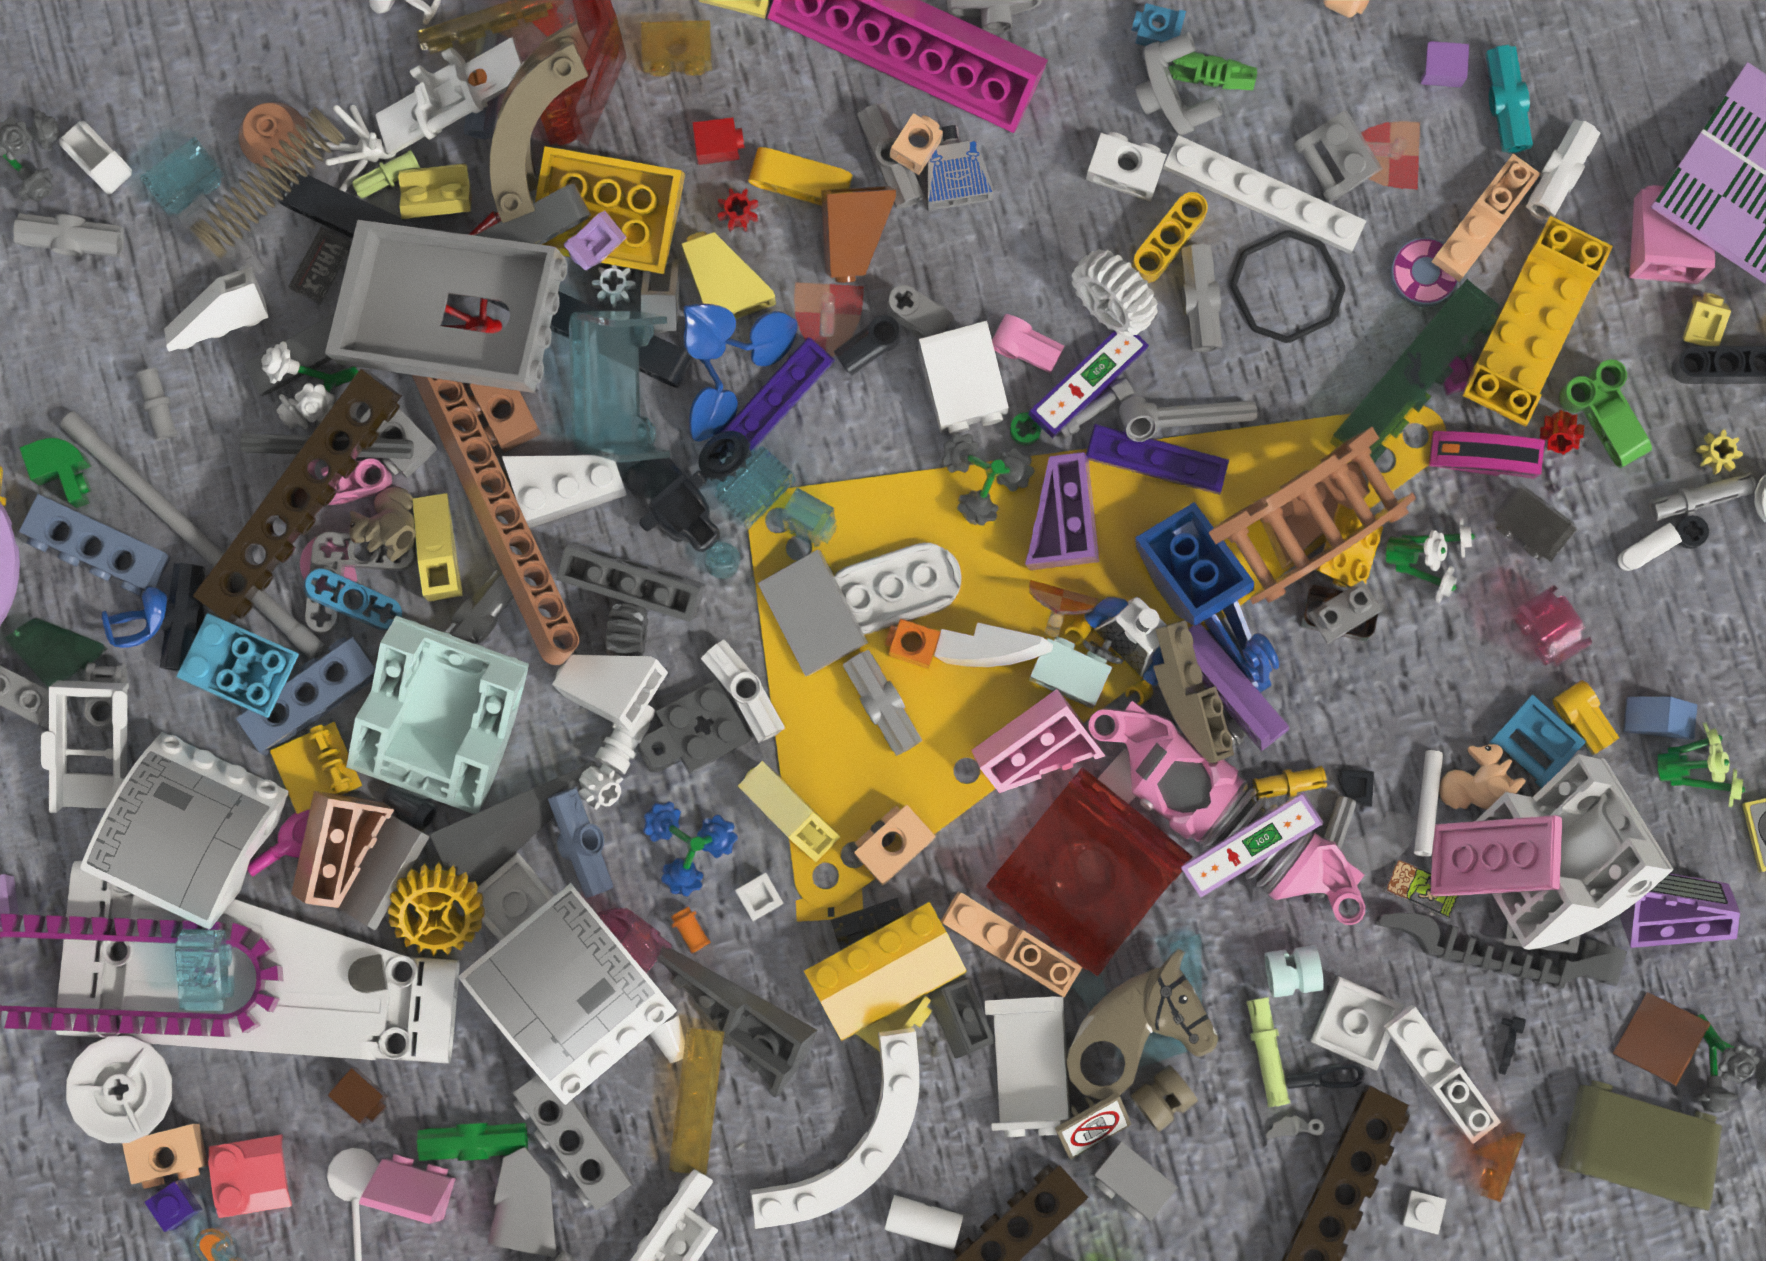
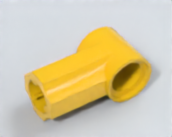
[1552,680,1620,755]

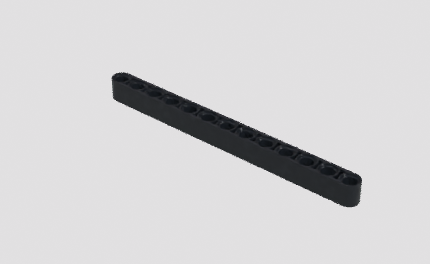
[277,170,694,388]

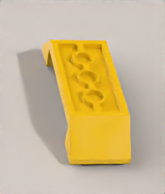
[1462,216,1613,427]

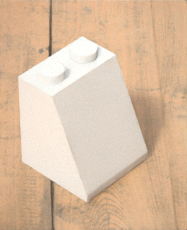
[918,321,1009,435]

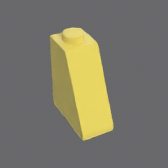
[682,231,776,319]
[738,761,840,862]

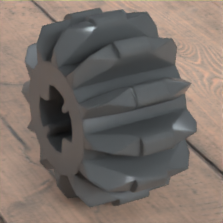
[605,602,648,656]

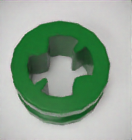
[1010,412,1042,446]

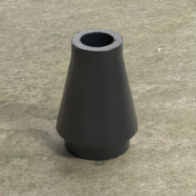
[383,785,438,830]

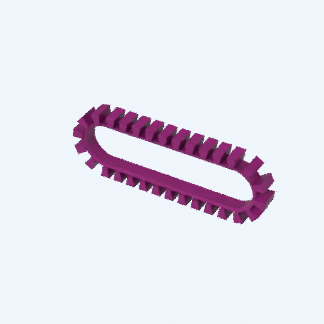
[0,914,284,1037]

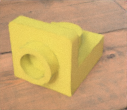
[1683,292,1731,346]

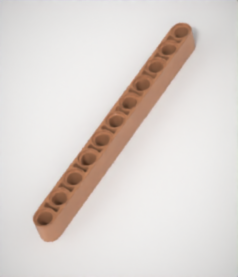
[412,375,579,665]

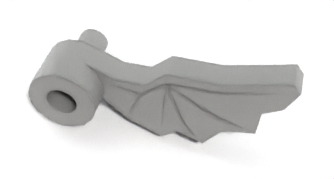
[1266,1115,1325,1140]

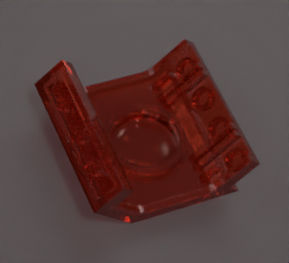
[540,0,627,146]
[986,767,1193,977]

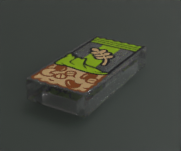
[1383,858,1460,919]

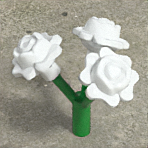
[261,341,358,430]

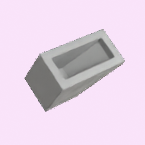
[640,259,680,333]

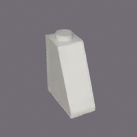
[552,655,668,732]

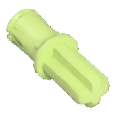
[352,150,420,199]

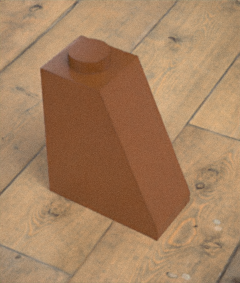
[821,186,896,283]

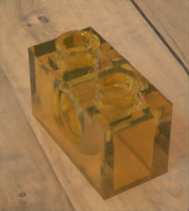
[641,20,713,77]

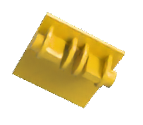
[1317,504,1384,588]
[270,722,363,814]

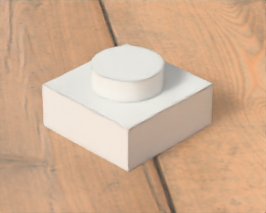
[735,873,784,922]
[1401,1190,1447,1235]

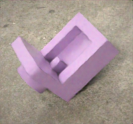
[564,211,627,270]

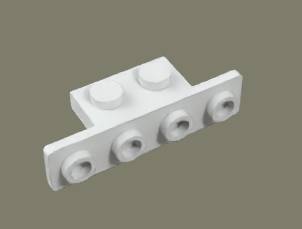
[630,1169,718,1261]

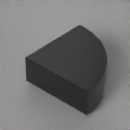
[1337,769,1374,807]

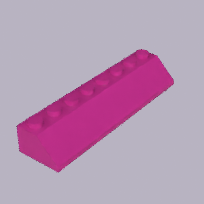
[767,0,1048,133]

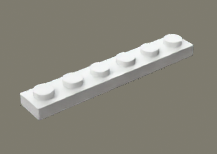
[1163,135,1366,255]

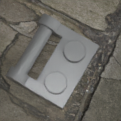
[1293,110,1382,203]

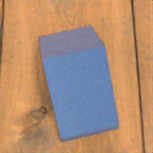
[1623,697,1697,740]

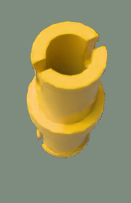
[1252,766,1327,801]

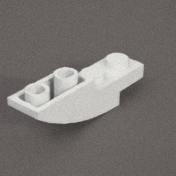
[1383,1005,1501,1144]

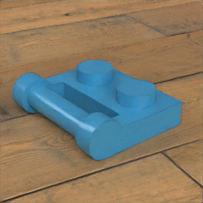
[1489,694,1586,788]

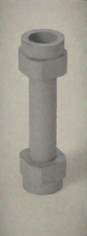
[1059,377,1135,439]

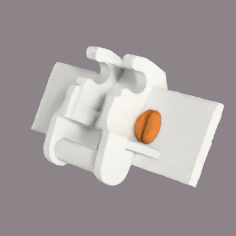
[376,37,522,156]

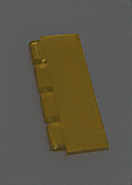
[416,0,553,55]

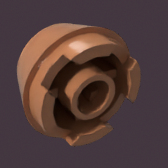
[238,102,307,169]

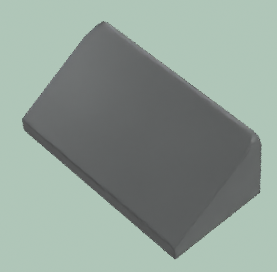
[929,977,995,1059]

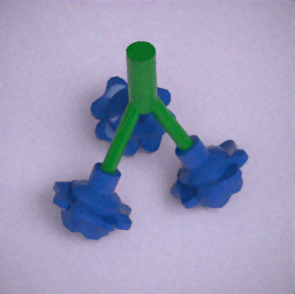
[643,801,738,897]

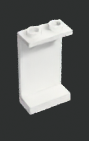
[985,996,1070,1137]

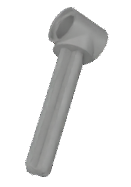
[1119,396,1257,442]

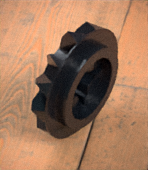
[698,431,752,482]

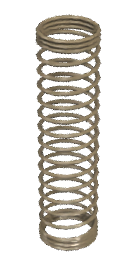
[190,107,345,259]

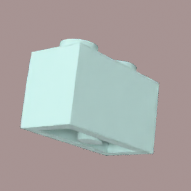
[1029,636,1112,709]

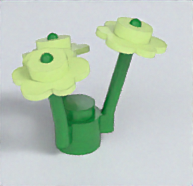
[1658,722,1745,807]

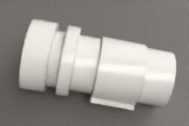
[594,705,656,775]

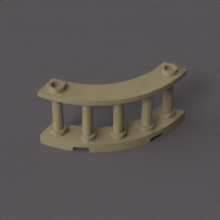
[490,20,592,223]

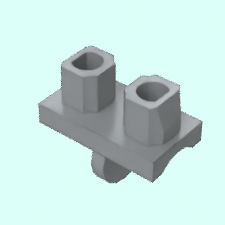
[1308,580,1382,645]

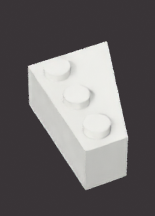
[502,455,627,528]

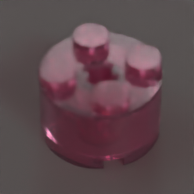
[1514,585,1592,667]

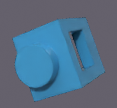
[1131,3,1186,46]

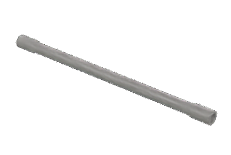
[60,411,326,660]

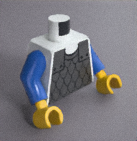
[1064,597,1166,706]

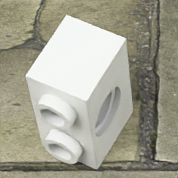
[1086,132,1167,202]

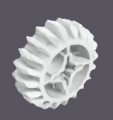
[1071,249,1158,337]

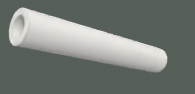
[1414,750,1443,856]

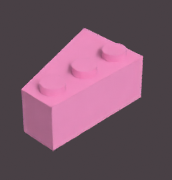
[971,689,1105,793]

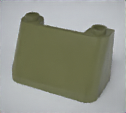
[1558,1080,1722,1211]

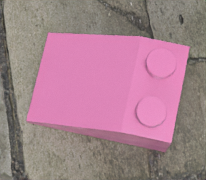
[359,1154,456,1224]

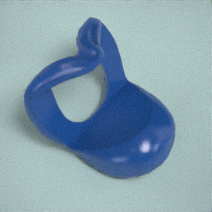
[102,587,167,648]

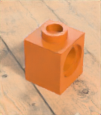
[885,619,941,669]

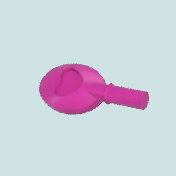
[247,809,310,877]

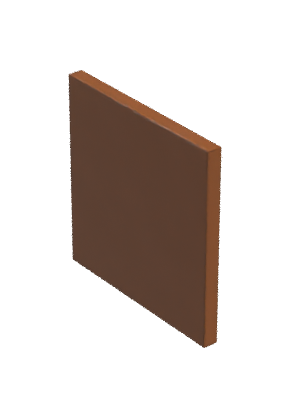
[1613,992,1710,1086]

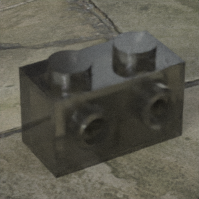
[1493,482,1577,562]

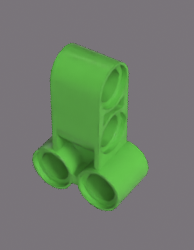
[1559,359,1652,468]

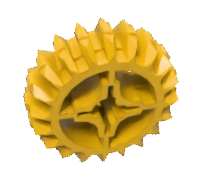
[387,863,485,956]

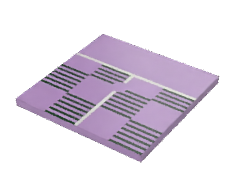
[1651,62,1766,284]

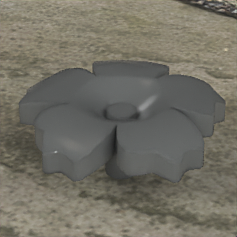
[1083,638,1124,664]

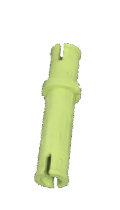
[1246,997,1290,1107]

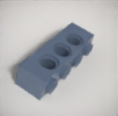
[19,494,171,596]
[236,637,376,756]

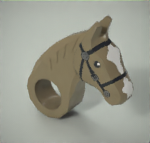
[1067,948,1218,1100]

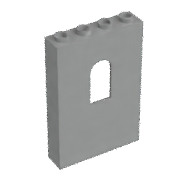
[325,220,567,393]

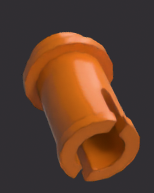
[671,906,711,954]

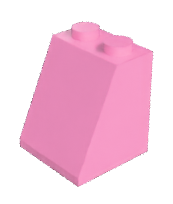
[1629,185,1715,284]

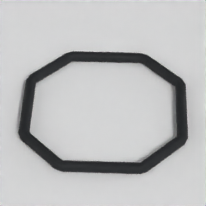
[1230,230,1345,343]

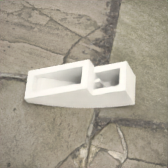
[934,623,1053,667]

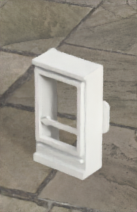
[41,680,129,813]

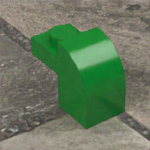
[19,438,92,508]

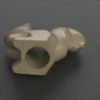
[349,487,416,562]

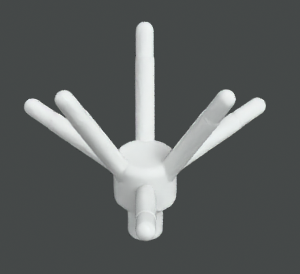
[313,105,396,192]

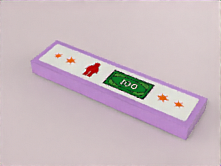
[1181,792,1323,897]

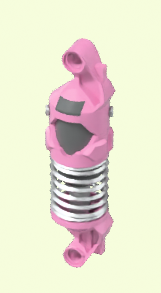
[1089,700,1365,925]

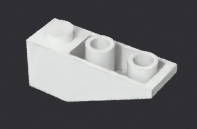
[164,267,268,351]

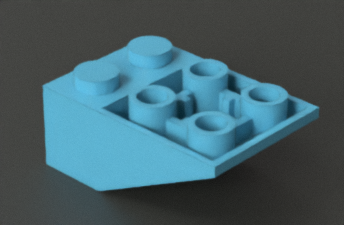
[176,613,299,718]

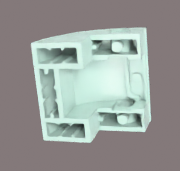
[346,616,529,814]

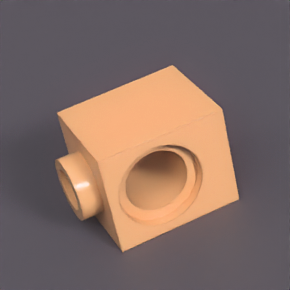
[890,113,943,175]

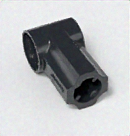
[833,315,900,377]

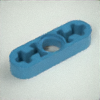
[303,569,402,631]

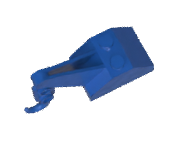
[1135,502,1279,693]

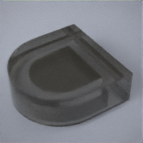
[348,954,389,994]

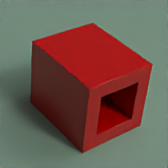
[692,117,745,165]

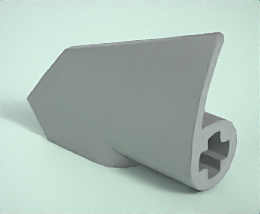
[488,1147,557,1257]

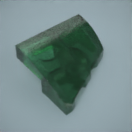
[5,617,108,689]

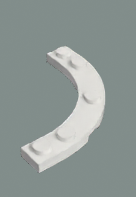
[750,1028,919,1229]

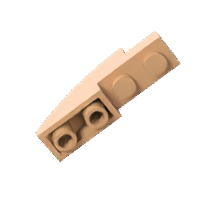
[1431,154,1541,282]
[941,892,1082,997]

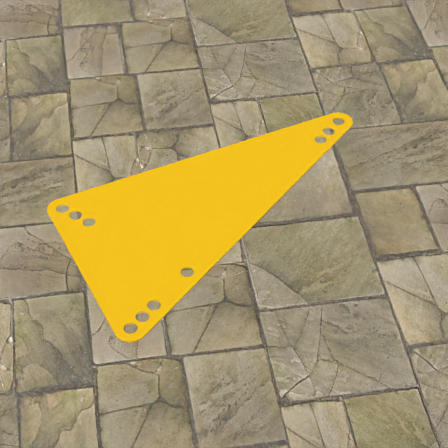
[747,405,1447,908]

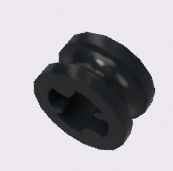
[1675,515,1709,549]

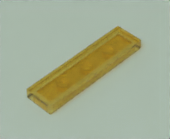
[669,1027,724,1175]

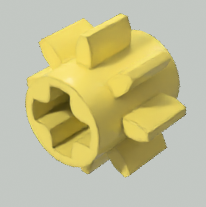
[1696,429,1743,475]

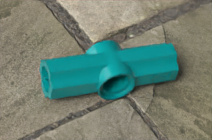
[1485,45,1533,154]

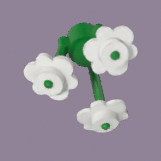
[1386,518,1475,604]

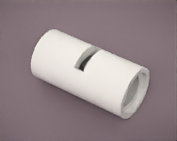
[884,1195,963,1250]

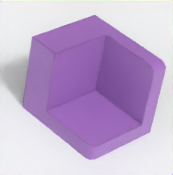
[1421,41,1469,88]

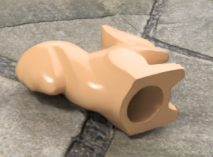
[1439,744,1526,809]

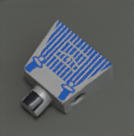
[927,125,994,211]

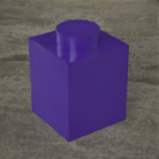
[144,1180,203,1232]

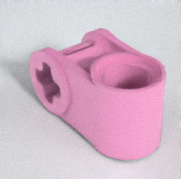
[321,458,392,505]

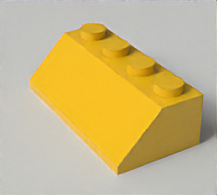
[804,902,967,1041]

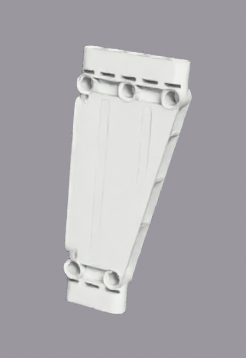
[56,861,459,1064]

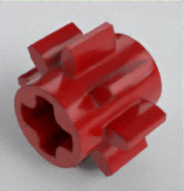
[717,188,759,232]
[1539,410,1585,455]

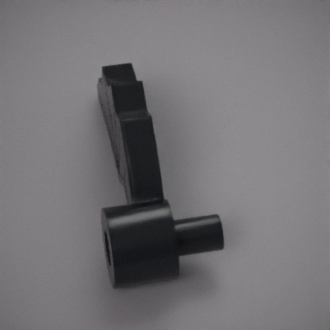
[1499,1016,1526,1075]

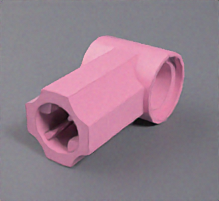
[992,314,1064,374]

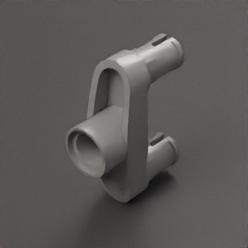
[946,0,1043,34]
[1135,32,1222,136]

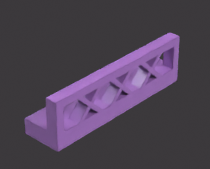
[1189,623,1289,752]

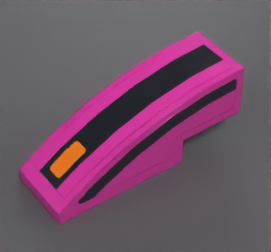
[1429,431,1545,479]

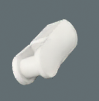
[1617,523,1682,571]

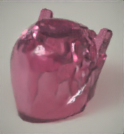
[597,908,672,973]

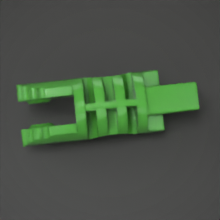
[1168,52,1257,91]

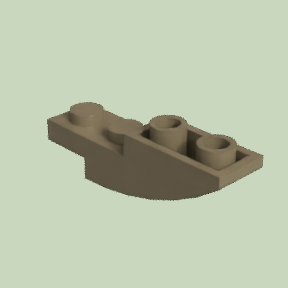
[1153,620,1234,763]

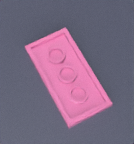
[1430,815,1562,896]

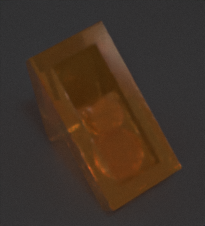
[1467,1132,1525,1202]

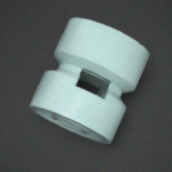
[1265,945,1323,998]

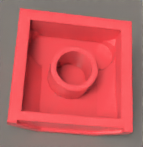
[208,1134,292,1218]

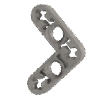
[305,532,416,634]

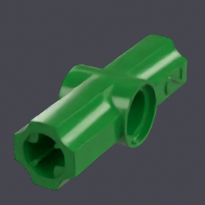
[417,1123,528,1161]

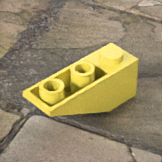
[413,493,463,602]

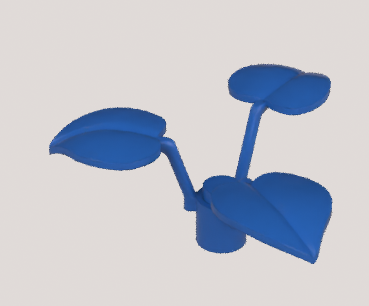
[683,303,797,442]

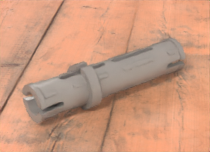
[1649,472,1756,521]

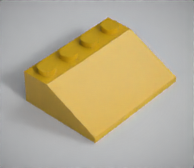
[535,146,685,274]

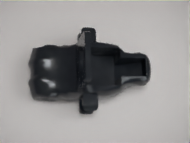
[622,448,720,552]

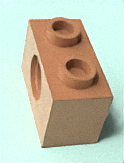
[469,384,541,453]

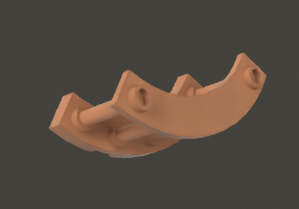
[1208,427,1416,604]

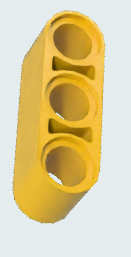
[748,147,853,206]
[1132,192,1208,283]

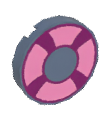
[1390,237,1458,307]

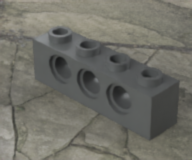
[556,542,706,622]

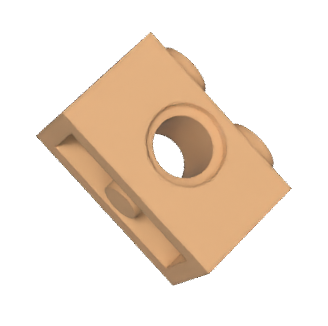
[854,805,935,886]
[122,1124,209,1189]

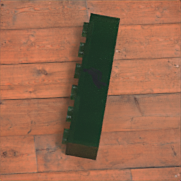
[1330,279,1499,463]

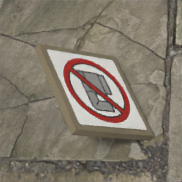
[1055,1092,1132,1160]

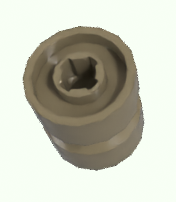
[1130,1065,1198,1132]

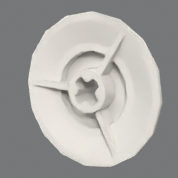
[66,1036,172,1143]

